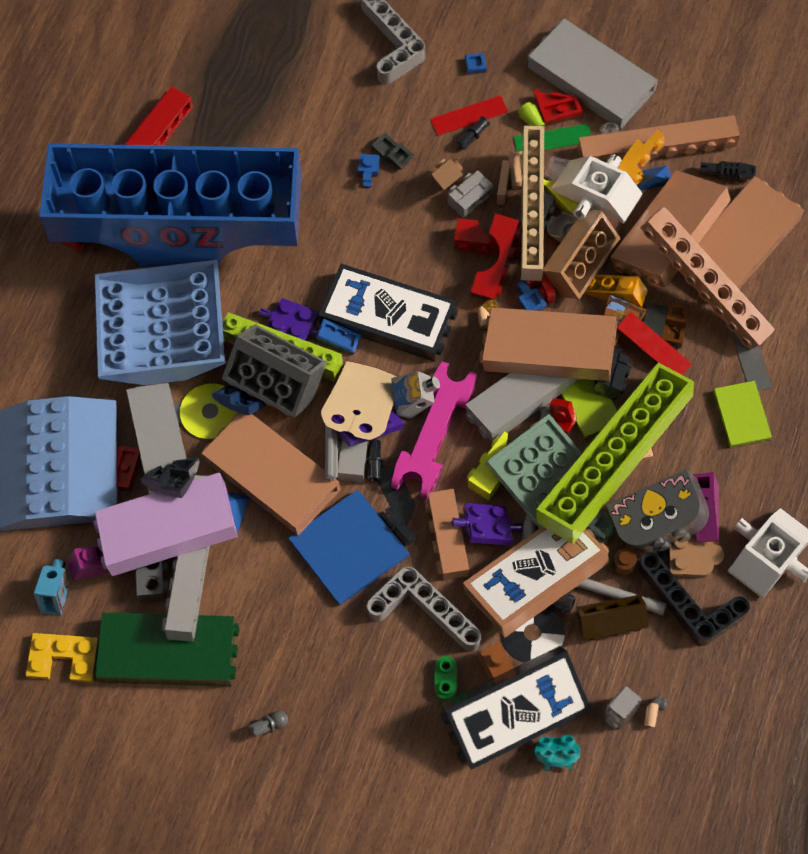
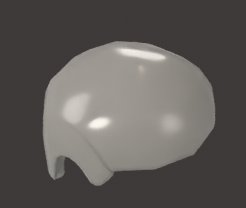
[547,212,577,242]

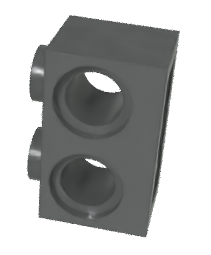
[136,559,169,602]

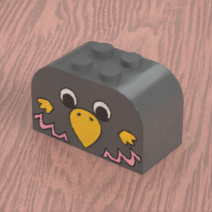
[607,469,709,552]

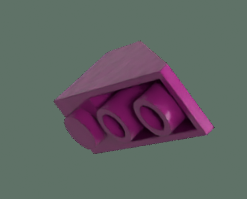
[693,472,719,543]
[67,545,108,580]

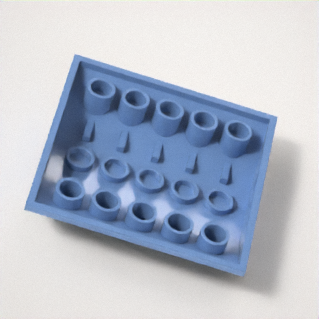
[95,260,225,385]
[0,396,117,531]

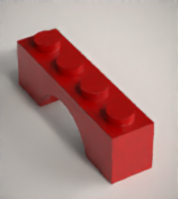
[471,213,522,301]
[454,218,521,259]

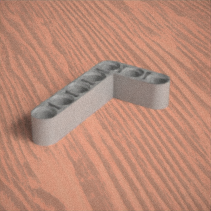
[361,0,425,84]
[367,567,481,652]

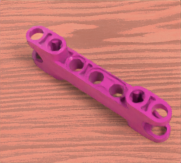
[391,362,477,500]

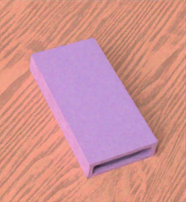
[94,473,238,576]

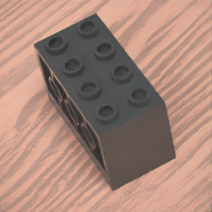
[222,324,327,418]

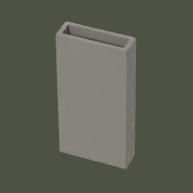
[528,18,658,130]

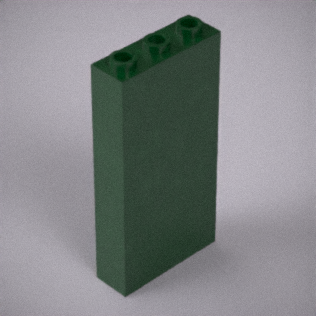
[96,612,239,686]

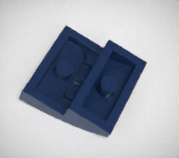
[212,385,267,415]

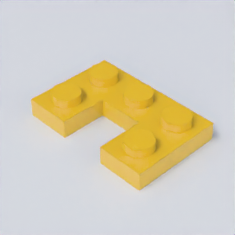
[26,633,99,683]

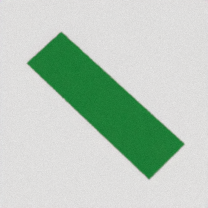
[513,124,591,151]

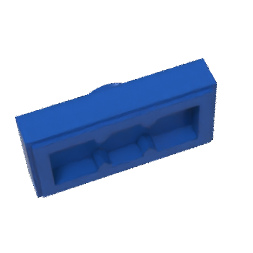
[315,319,361,355]

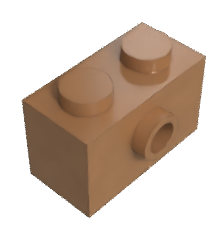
[430,159,463,190]

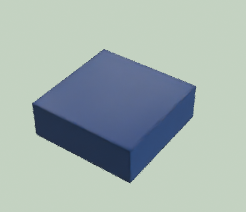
[465,53,487,75]

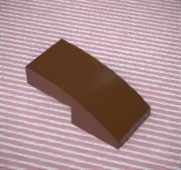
[662,303,689,348]

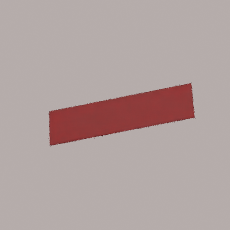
[430,95,508,136]
[617,311,692,375]

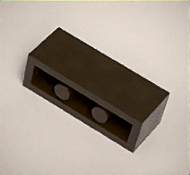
[576,594,649,640]

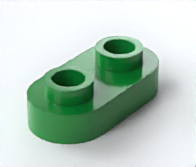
[435,656,457,701]

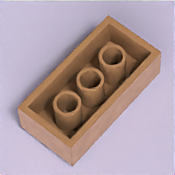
[543,210,620,300]

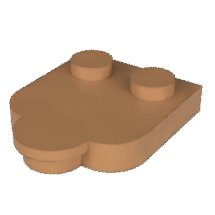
[669,534,724,578]

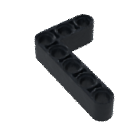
[639,552,750,646]

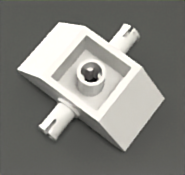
[551,154,642,224]
[728,508,808,599]

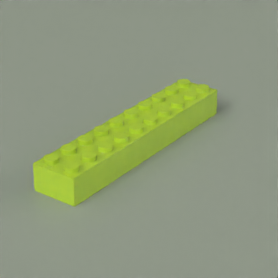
[536,363,694,544]

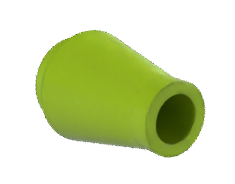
[518,102,545,126]

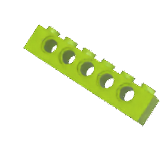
[222,312,343,382]

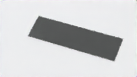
[730,323,773,391]

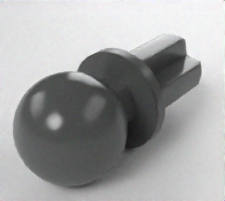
[249,710,288,737]

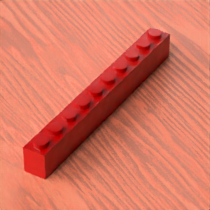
[60,86,193,253]

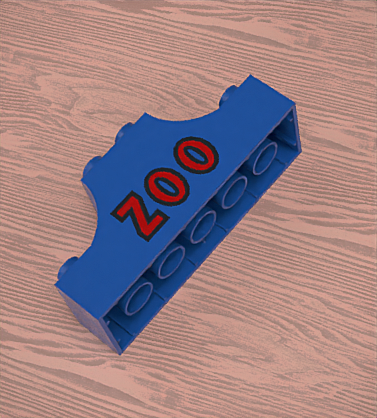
[39,144,302,268]

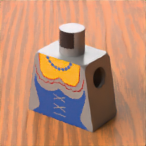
[391,372,440,419]

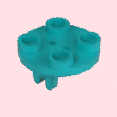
[535,735,580,771]

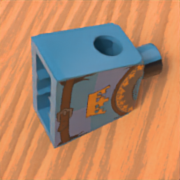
[34,559,69,616]

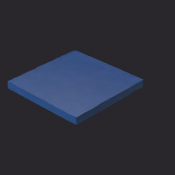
[289,490,409,606]

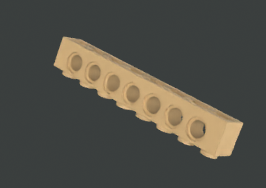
[521,126,544,281]

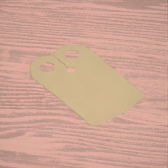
[321,361,397,440]

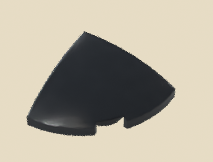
[141,459,200,498]

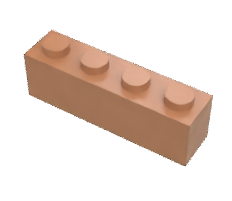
[425,489,469,581]

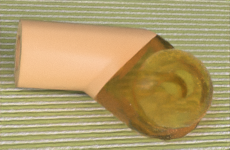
[478,299,498,329]

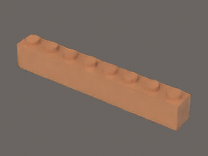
[578,115,740,163]

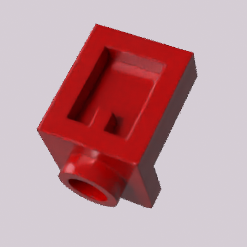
[527,273,556,305]
[549,398,577,434]

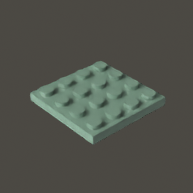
[485,414,583,529]

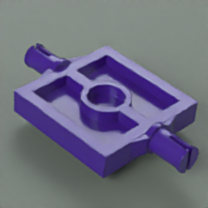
[259,298,319,341]
[451,503,523,545]

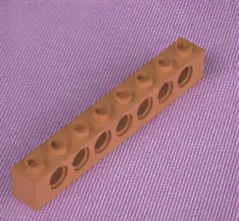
[640,206,775,350]

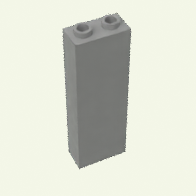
[465,373,580,443]
[127,382,187,494]

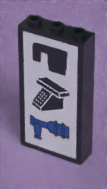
[318,263,458,362]
[440,645,592,770]

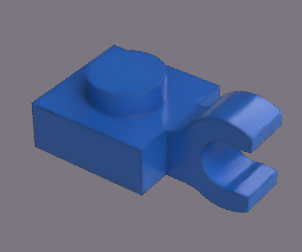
[358,154,380,188]
[516,280,547,311]

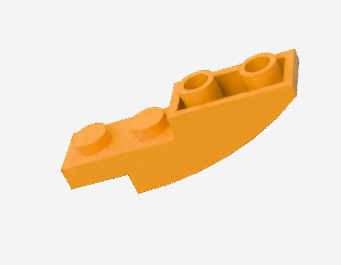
[618,130,665,185]

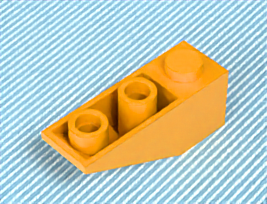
[583,274,648,308]

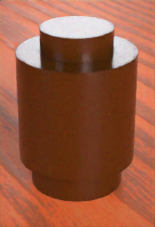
[612,549,636,576]

